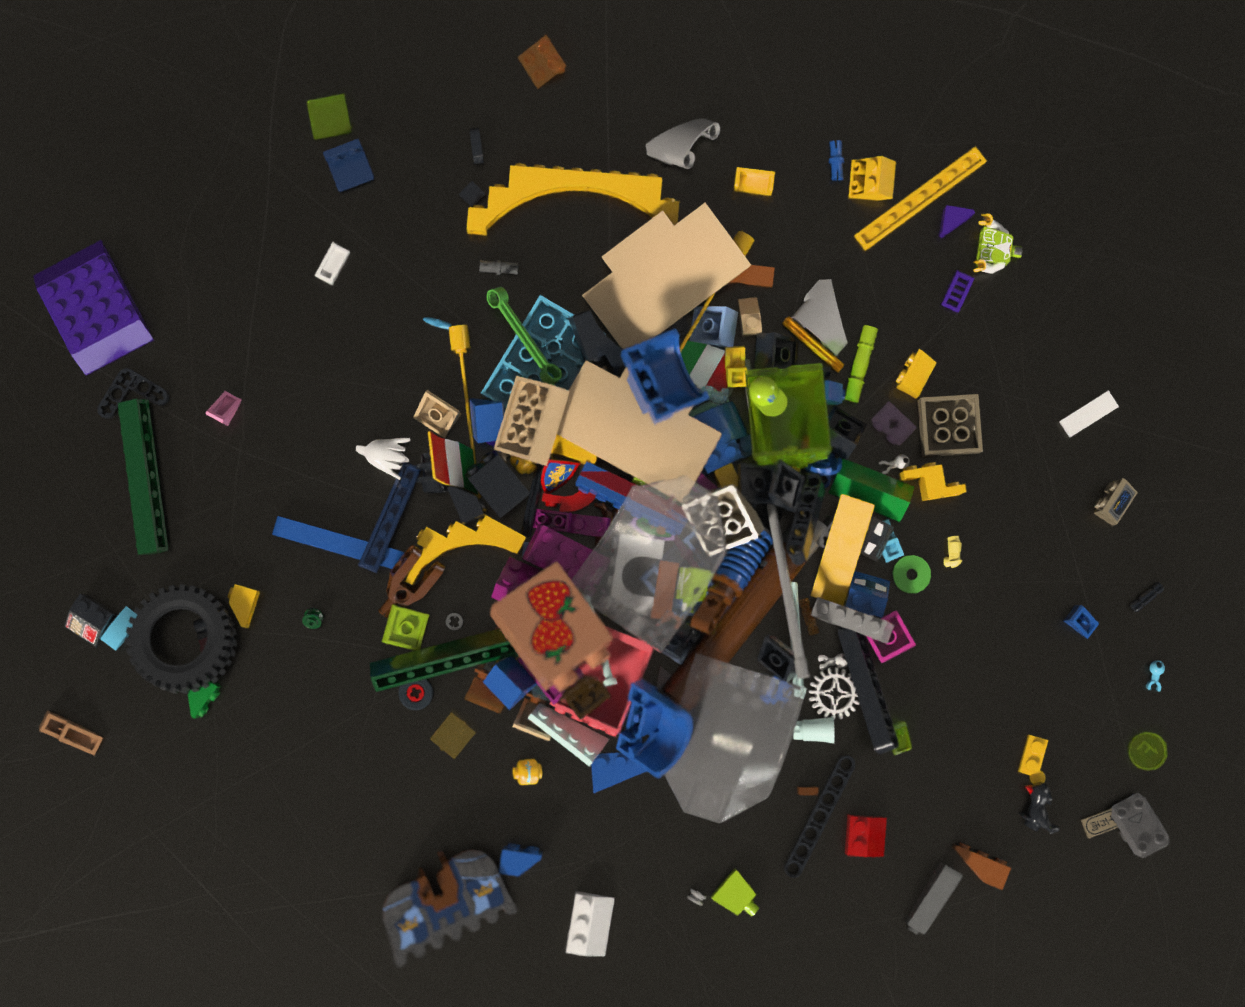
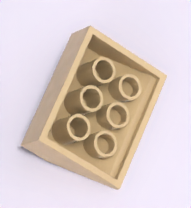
[494,376,570,466]

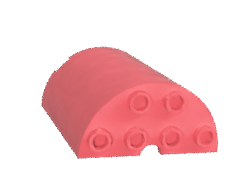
[550,626,655,737]

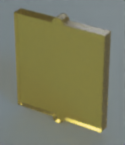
[430,713,476,759]

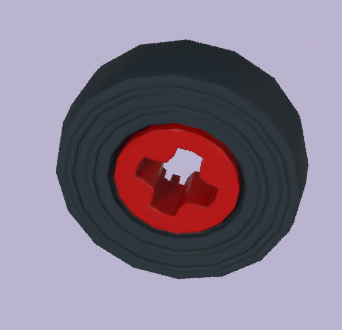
[398,679,434,710]

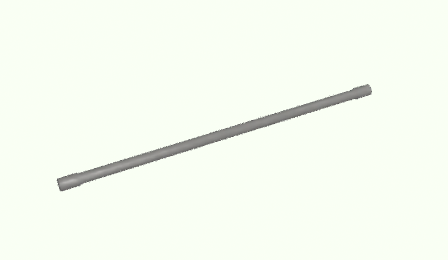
[744,359,809,679]

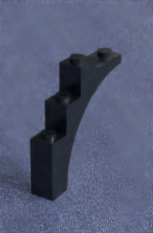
[568,310,626,377]

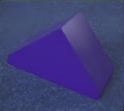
[939,205,975,238]

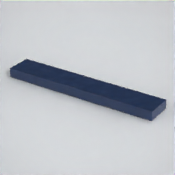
[358,462,422,573]

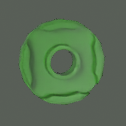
[892,555,931,594]

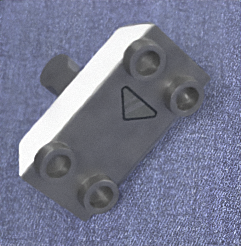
[1111,793,1169,858]

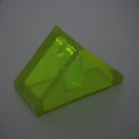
[892,721,912,756]

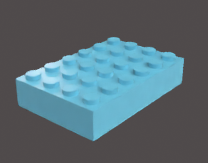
[481,295,606,410]

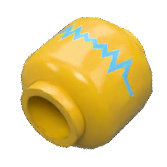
[513,759,542,785]

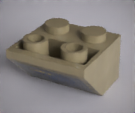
[1093,478,1138,526]

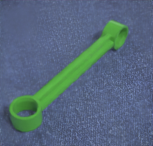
[487,287,562,385]

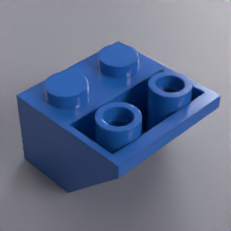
[499,843,543,876]

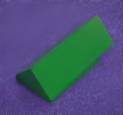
[828,458,914,522]

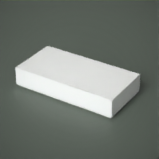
[315,243,350,285]

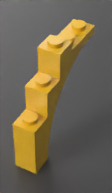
[405,515,527,585]

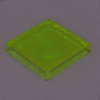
[307,94,352,139]

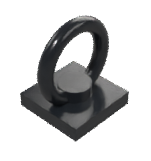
[738,463,776,509]

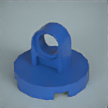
[803,452,842,488]

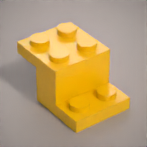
[898,462,966,501]

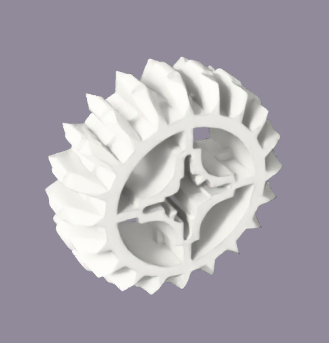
[808,667,860,720]

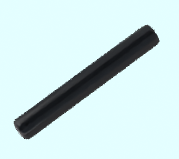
[521,463,544,537]

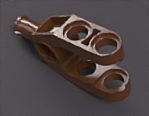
[378,545,445,618]

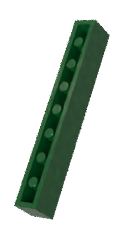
[118,399,169,555]
[370,628,518,692]

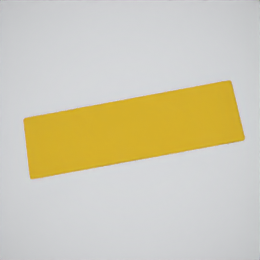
[811,494,874,606]

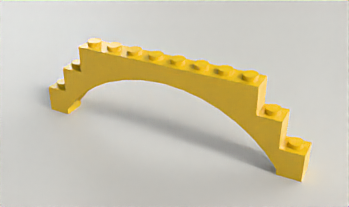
[467,163,679,235]

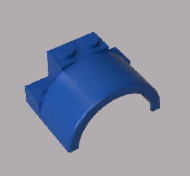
[621,329,709,425]
[692,401,756,477]
[616,679,693,778]

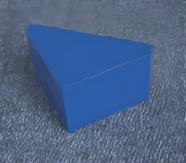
[1064,605,1099,639]

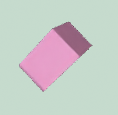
[206,391,241,426]

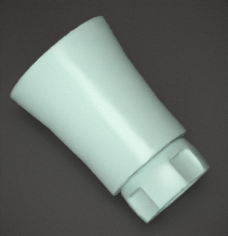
[793,717,834,743]

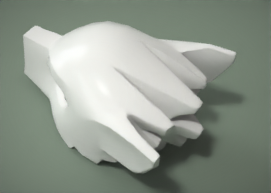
[356,438,410,479]

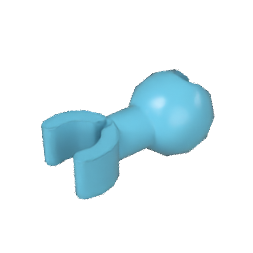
[1146,660,1165,692]

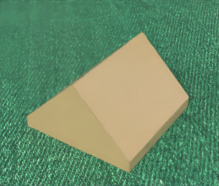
[413,390,461,438]
[513,698,554,741]

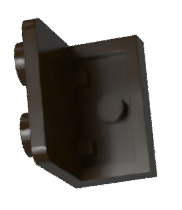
[559,675,612,720]

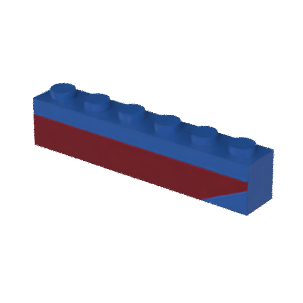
[575,461,688,535]

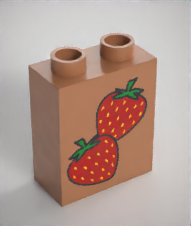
[490,562,613,692]

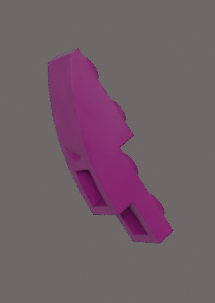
[533,509,611,538]

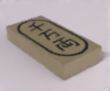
[1080,808,1118,838]

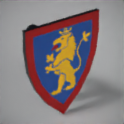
[540,454,580,494]

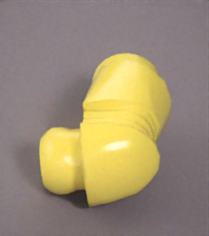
[943,536,962,568]

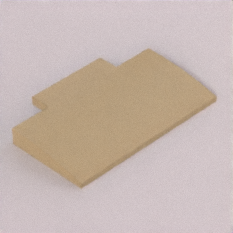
[582,203,751,349]
[557,360,722,503]

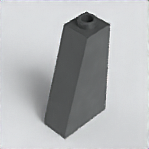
[905,861,963,935]

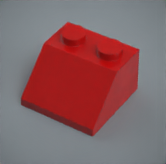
[845,814,887,857]

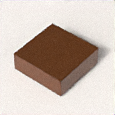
[797,786,818,795]

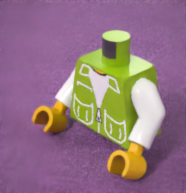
[973,214,1023,273]

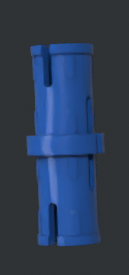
[829,140,844,181]

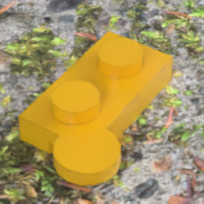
[1018,735,1048,784]

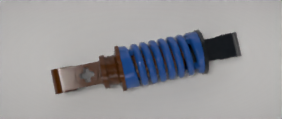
[691,504,782,634]

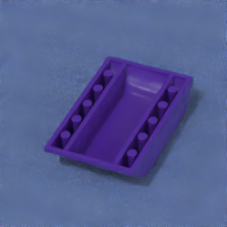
[33,240,154,376]

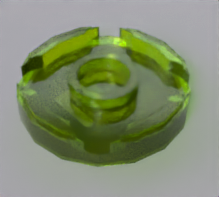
[1128,732,1168,771]

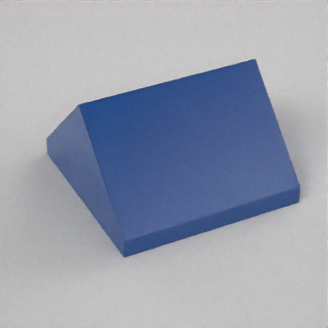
[470,398,505,443]
[483,656,537,710]

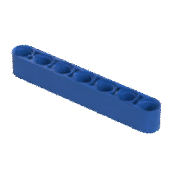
[272,516,405,569]

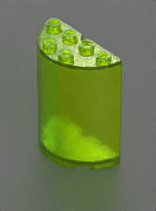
[745,363,831,468]

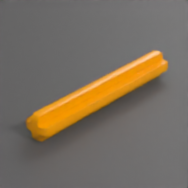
[782,316,844,372]

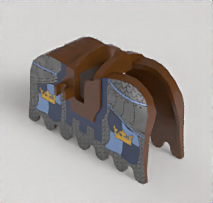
[383,849,517,967]

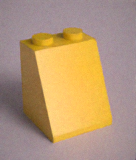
[551,434,598,465]

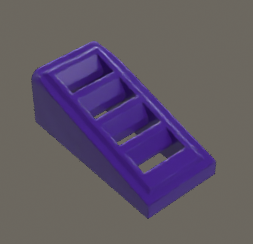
[941,270,975,313]

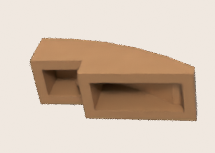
[39,710,103,755]

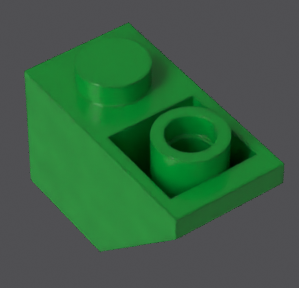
[188,681,221,719]

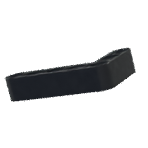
[786,472,826,565]

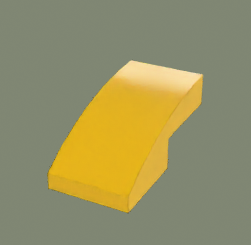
[725,346,747,387]

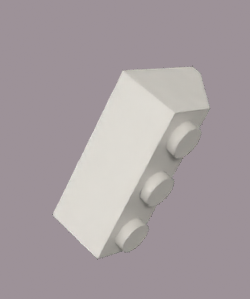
[566,891,614,956]

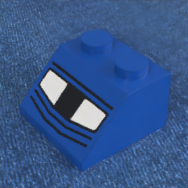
[844,571,890,618]

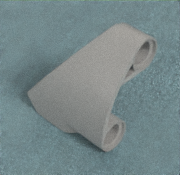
[646,118,720,169]
[791,279,847,356]

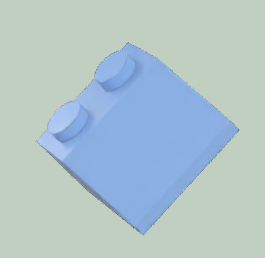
[689,306,738,349]

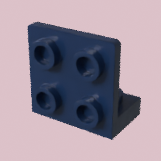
[323,139,374,192]

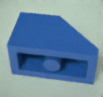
[815,380,845,405]

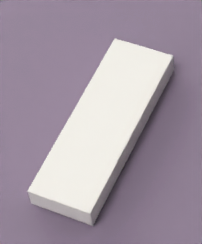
[1059,391,1119,438]

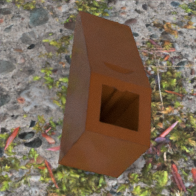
[952,843,1011,890]

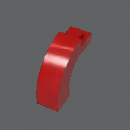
[542,491,596,513]

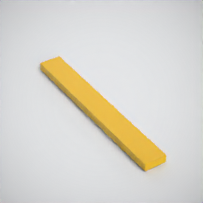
[854,146,987,251]

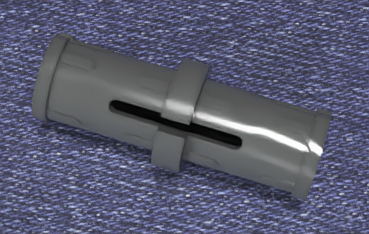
[479,260,518,275]

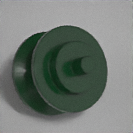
[302,608,323,629]

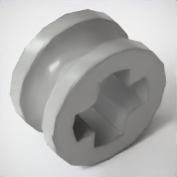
[687,889,706,906]

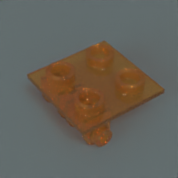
[518,35,566,89]

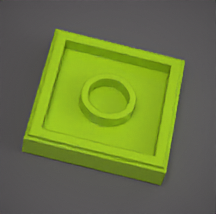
[382,605,429,651]

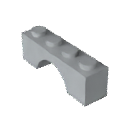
[811,597,894,644]

